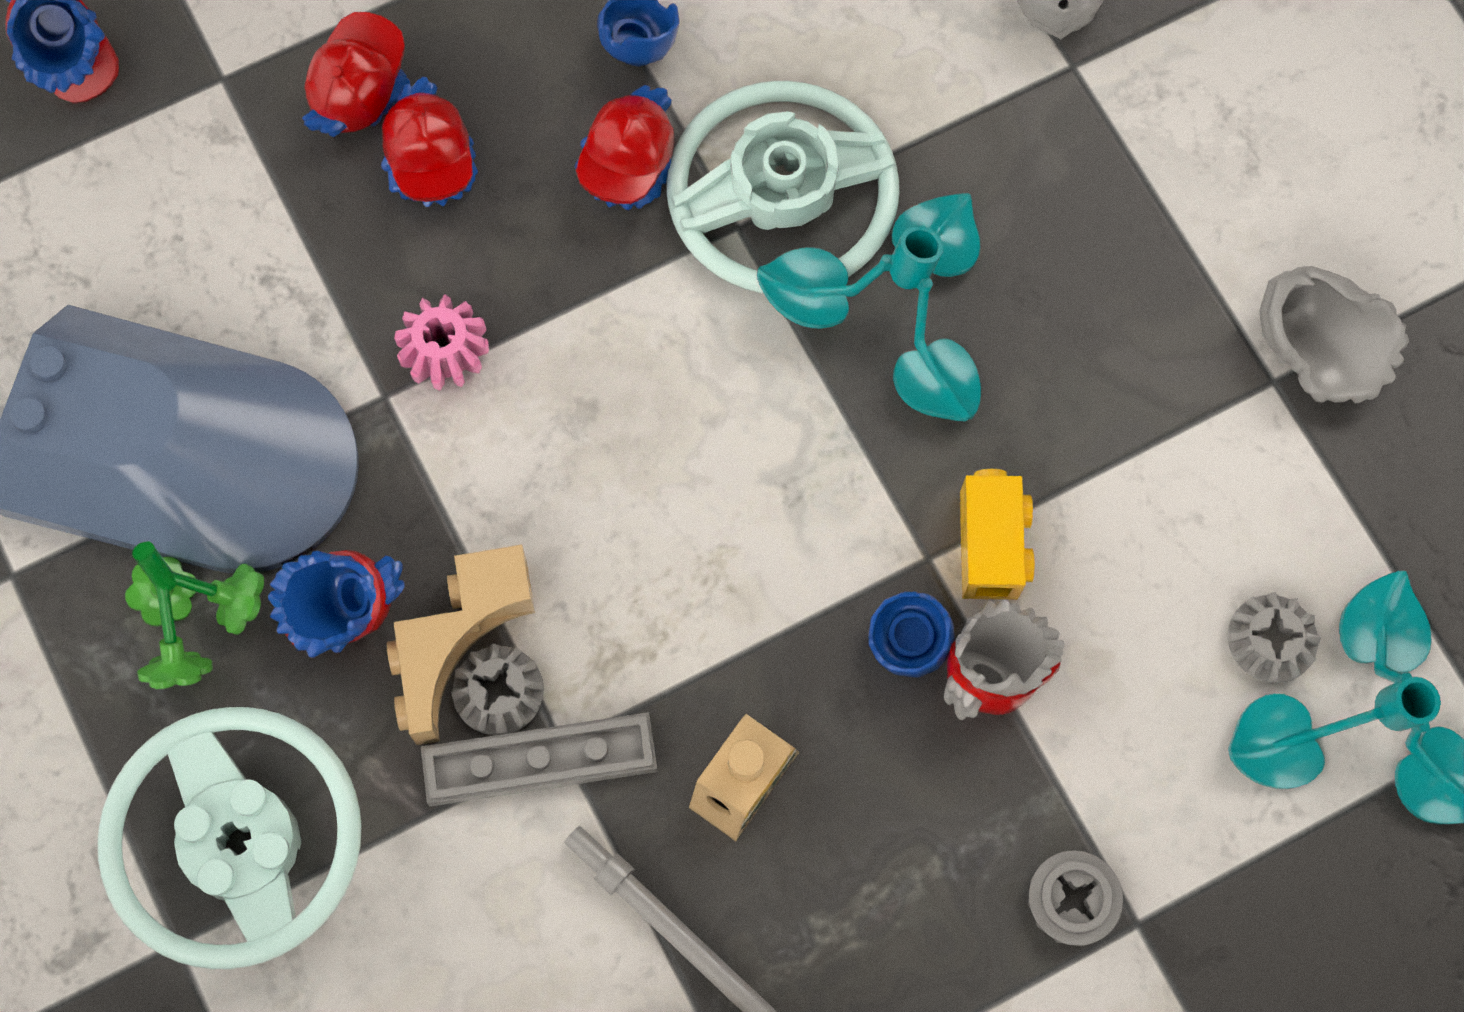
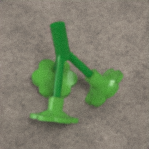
[125,541,264,689]

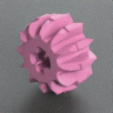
[394,294,489,391]

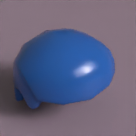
[597,0,680,67]
[868,591,955,678]

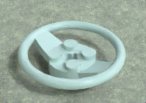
[667,81,899,294]
[97,707,361,969]

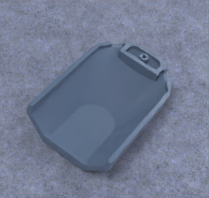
[0,304,359,573]

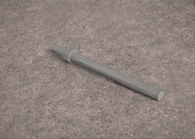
[564,826,777,1012]

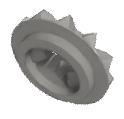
[1228,592,1321,683]
[451,643,544,735]
[1028,851,1123,947]

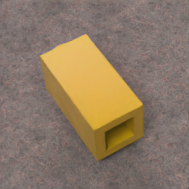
[960,469,1035,600]

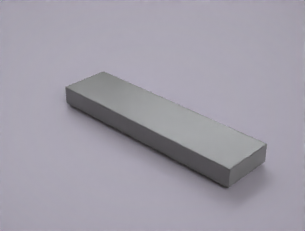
[421,712,658,807]

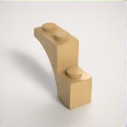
[387,544,535,745]

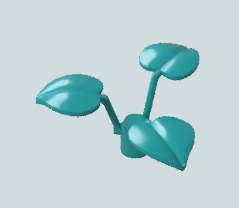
[757,193,981,421]
[1228,571,1464,825]

